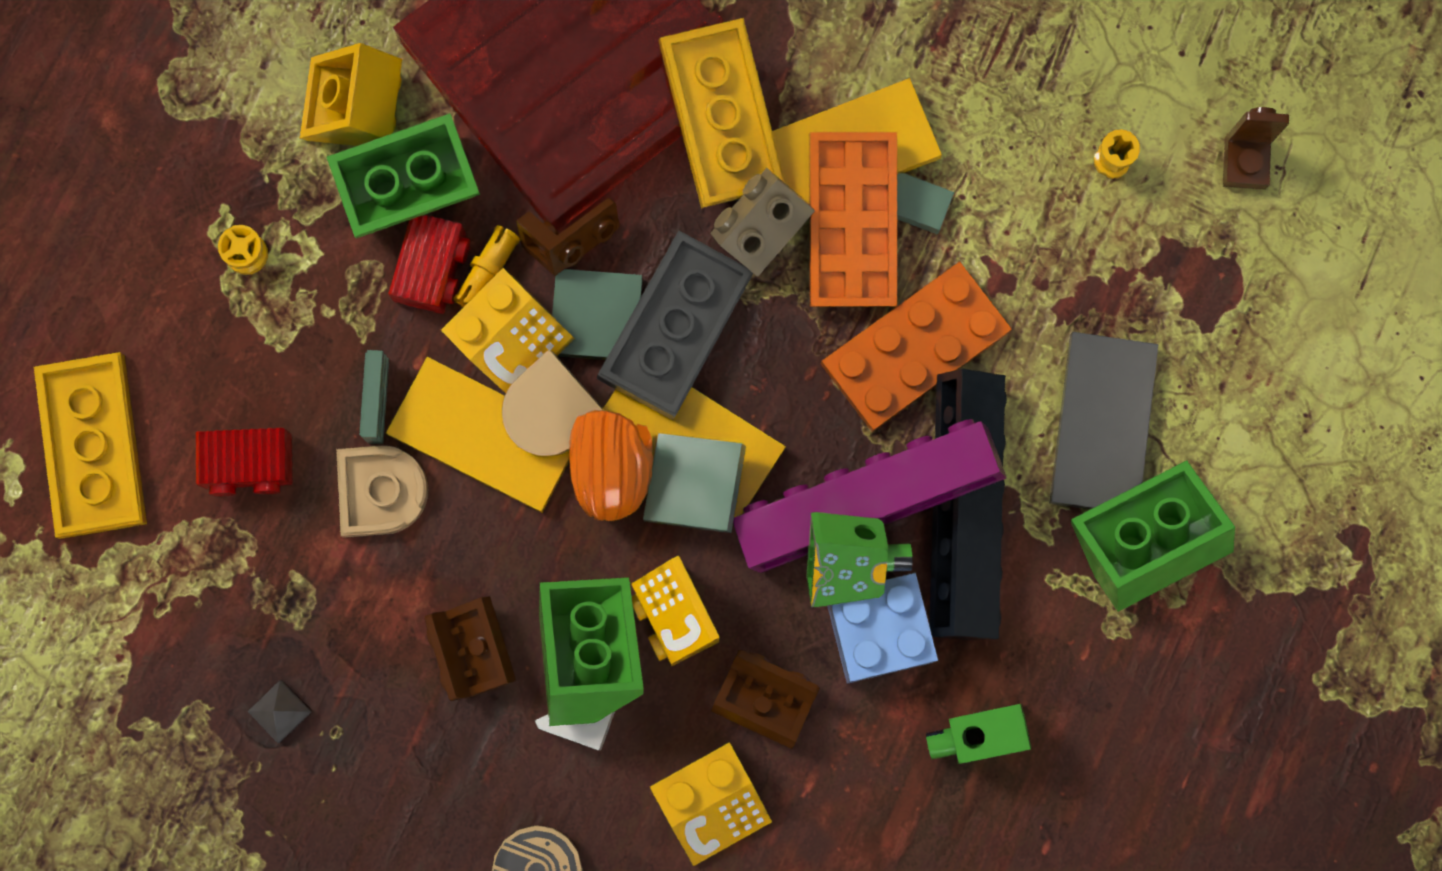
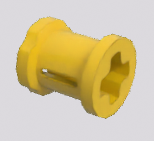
[1094,129,1140,179]

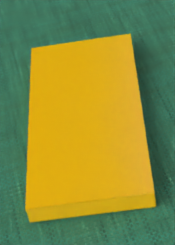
[658,18,785,209]
[772,78,942,204]
[34,352,147,539]
[386,357,570,513]
[603,387,786,518]

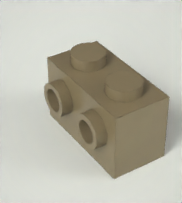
[710,168,815,277]

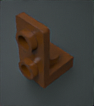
[1223,107,1289,190]
[516,198,620,276]

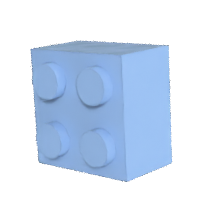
[827,573,938,684]

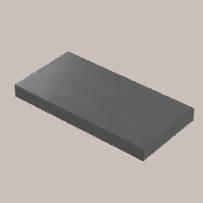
[596,231,753,420]
[1049,332,1159,510]

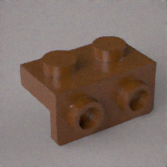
[424,596,516,701]
[711,650,820,749]

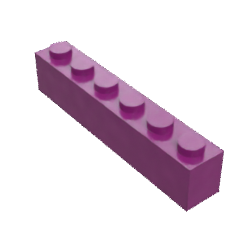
[733,419,1007,573]

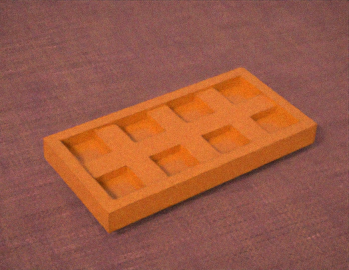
[809,132,897,307]
[821,261,1012,433]

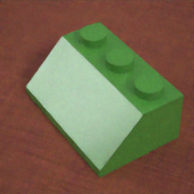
[326,113,480,239]
[1071,460,1235,612]
[539,578,644,726]

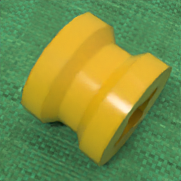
[218,225,268,275]

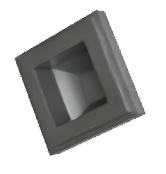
[247,680,311,743]

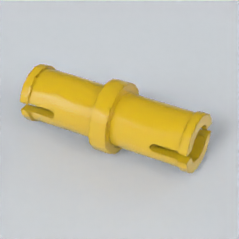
[453,225,520,307]

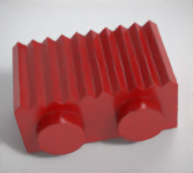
[389,215,470,314]
[196,427,293,496]

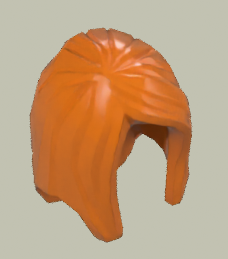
[569,410,653,521]

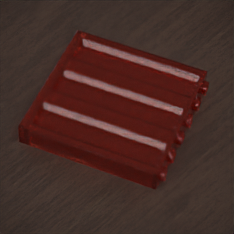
[393,0,755,231]

